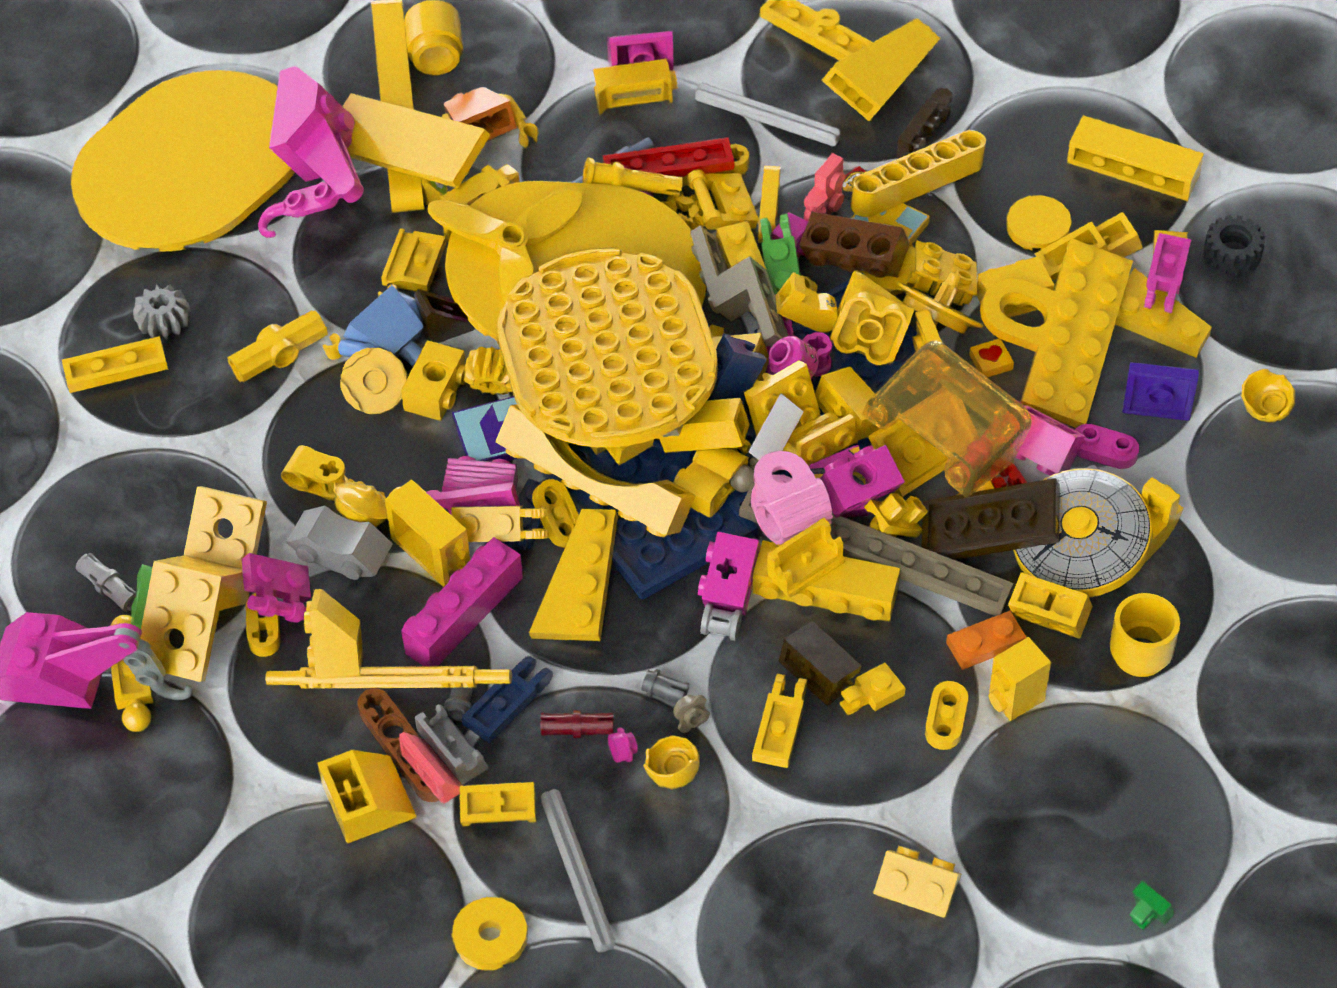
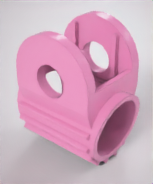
[751,451,833,545]

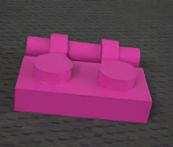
[242,553,311,623]

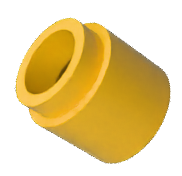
[404,0,463,75]
[1110,593,1180,677]

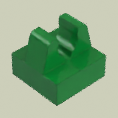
[1130,881,1175,930]

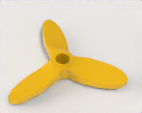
[427,189,582,303]

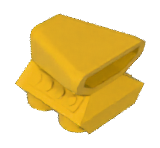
[829,271,914,365]

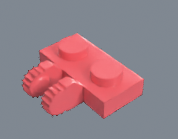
[804,153,845,221]

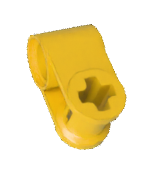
[281,445,348,501]

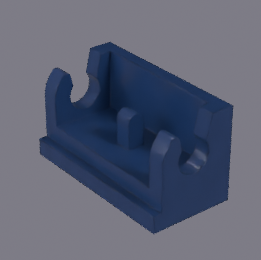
[707,334,767,404]

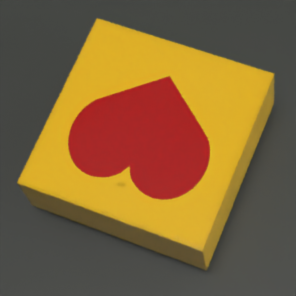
[969,338,1014,379]

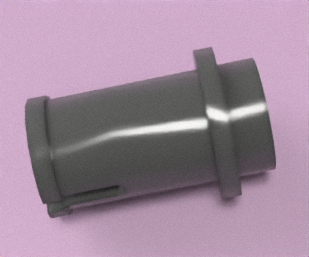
[641,669,690,703]
[444,688,474,721]

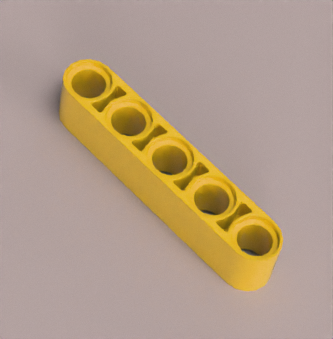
[851,130,986,217]

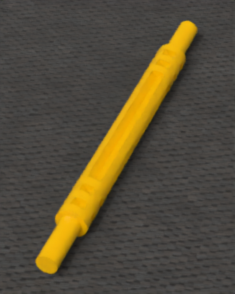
[266,666,512,689]

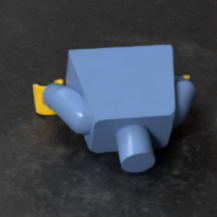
[322,284,424,367]

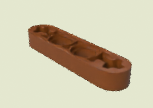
[358,688,439,802]

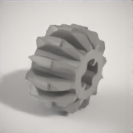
[133,284,190,340]

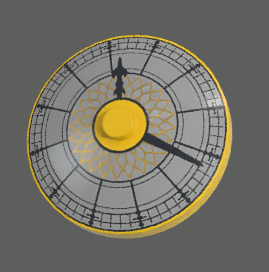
[1013,469,1153,597]

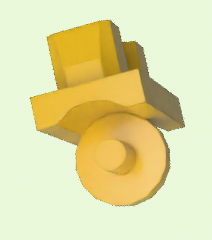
[864,493,928,538]

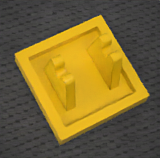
[744,360,821,436]

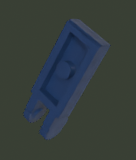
[462,655,554,744]

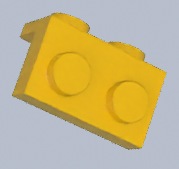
[782,411,856,466]
[873,846,962,918]

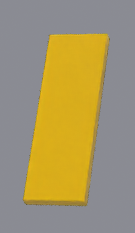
[342,93,490,188]

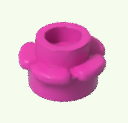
[608,728,638,763]

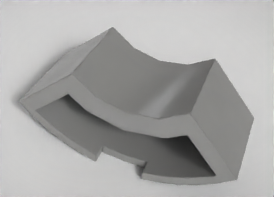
[286,506,393,580]

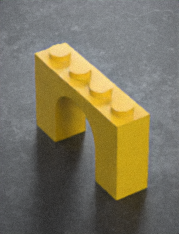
[656,333,769,453]

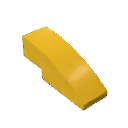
[1035,212,1143,280]

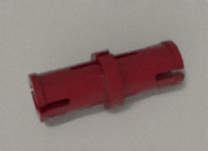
[540,710,614,739]

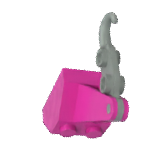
[0,612,193,709]

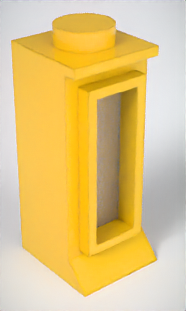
[593,59,677,116]

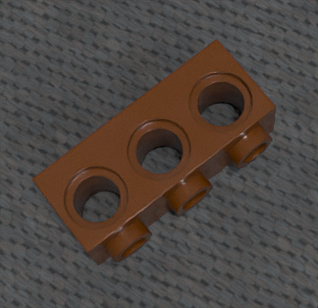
[799,212,910,278]

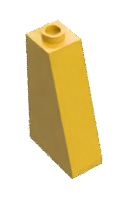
[822,18,940,121]

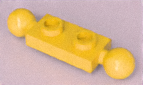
[110,615,153,732]

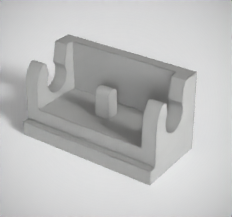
[415,704,488,785]

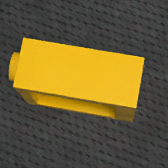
[385,479,470,587]

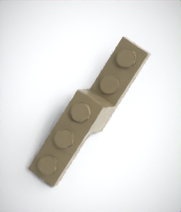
[690,225,788,347]

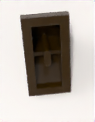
[414,289,475,343]

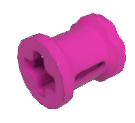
[803,332,832,377]

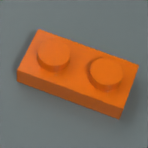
[946,611,1027,670]

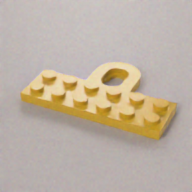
[980,238,1133,428]

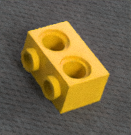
[1008,573,1092,639]

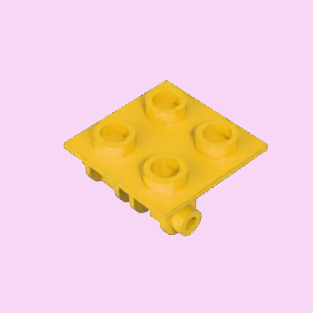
[907,240,977,306]

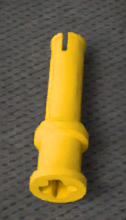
[582,158,682,197]

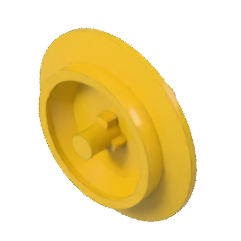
[897,272,984,334]

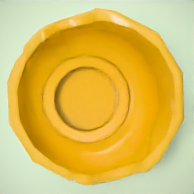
[1241,369,1296,423]
[643,735,700,789]

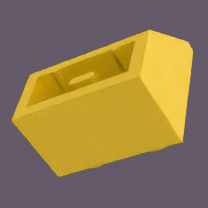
[304,589,363,679]
[318,750,416,844]

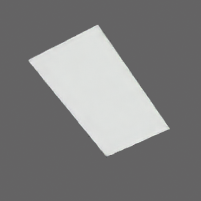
[749,393,803,460]

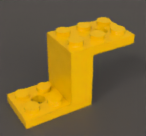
[140,486,267,682]

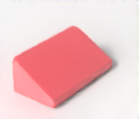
[399,732,463,804]

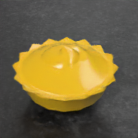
[333,479,388,527]

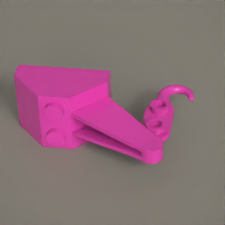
[258,66,364,238]

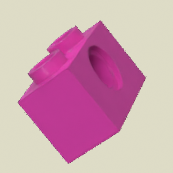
[820,445,905,518]

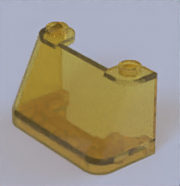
[861,340,1032,498]

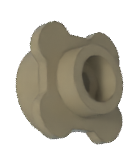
[673,695,710,733]

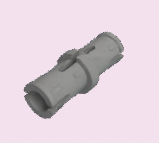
[75,553,137,612]

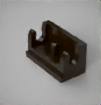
[778,621,862,706]

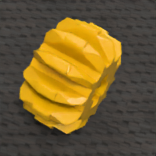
[464,346,512,395]

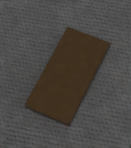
[921,478,1060,560]

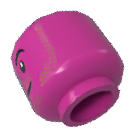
[769,336,819,378]

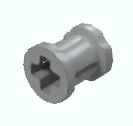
[700,603,743,641]

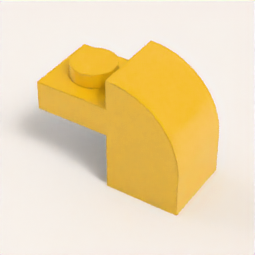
[1141,477,1184,562]

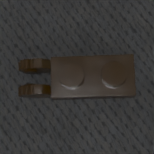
[896,87,952,159]

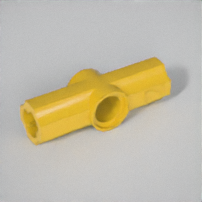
[227,310,328,382]

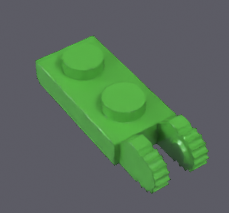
[760,214,801,294]

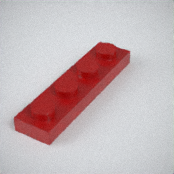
[603,137,734,177]

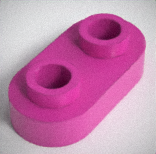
[1075,424,1139,469]

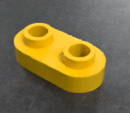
[532,479,579,548]
[925,681,968,750]

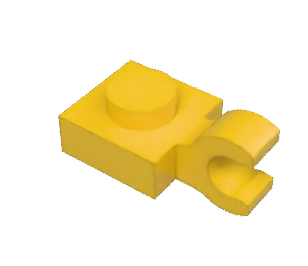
[840,663,906,715]

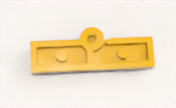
[760,0,872,61]

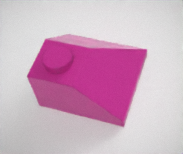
[607,31,674,71]

